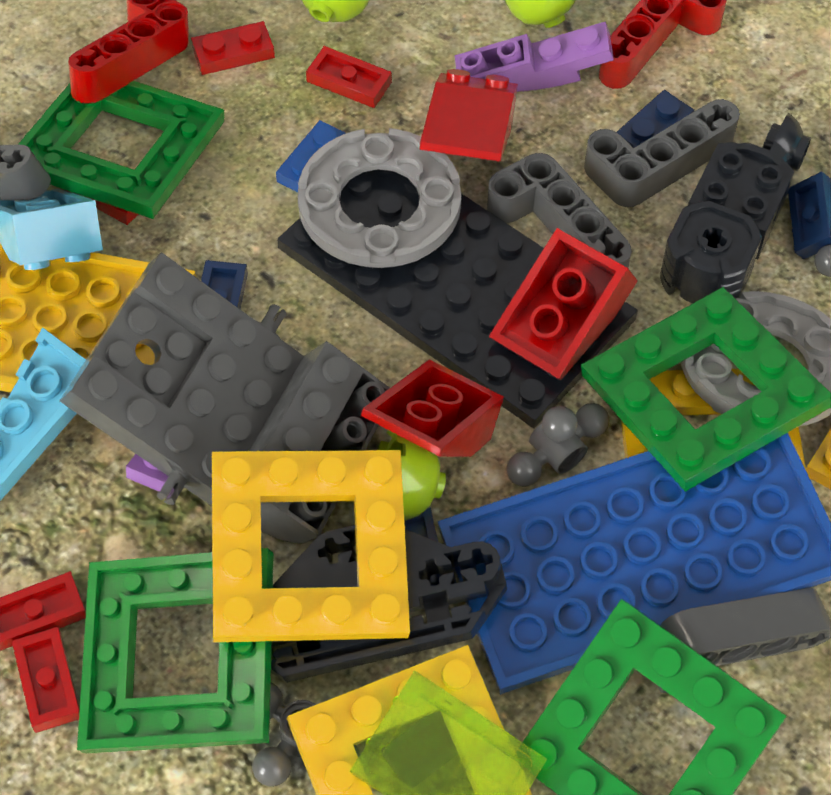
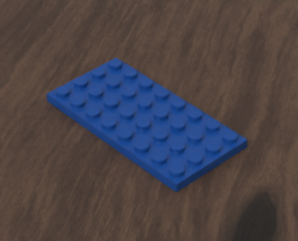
[438,433,831,695]

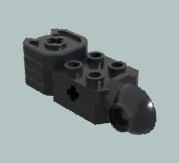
[660,113,811,304]

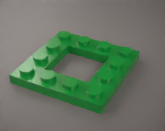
[18,81,225,219]
[581,287,831,492]
[77,548,274,753]
[515,599,788,795]

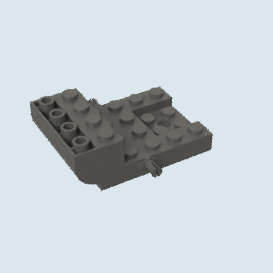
[59,252,390,543]

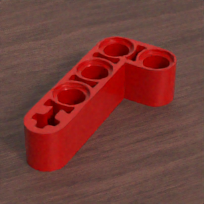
[68,0,189,103]
[599,0,727,89]

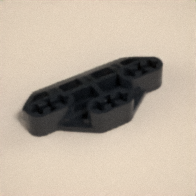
[271,525,507,683]

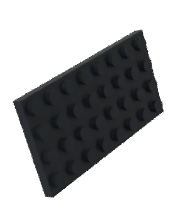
[277,169,638,429]

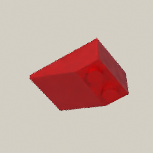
[419,69,518,161]
[489,228,638,380]
[361,359,504,457]

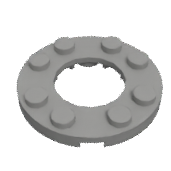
[298,128,461,268]
[681,291,831,427]

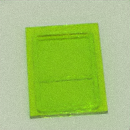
[349,671,547,795]

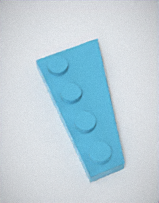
[0,327,86,501]

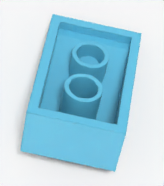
[0,188,103,270]

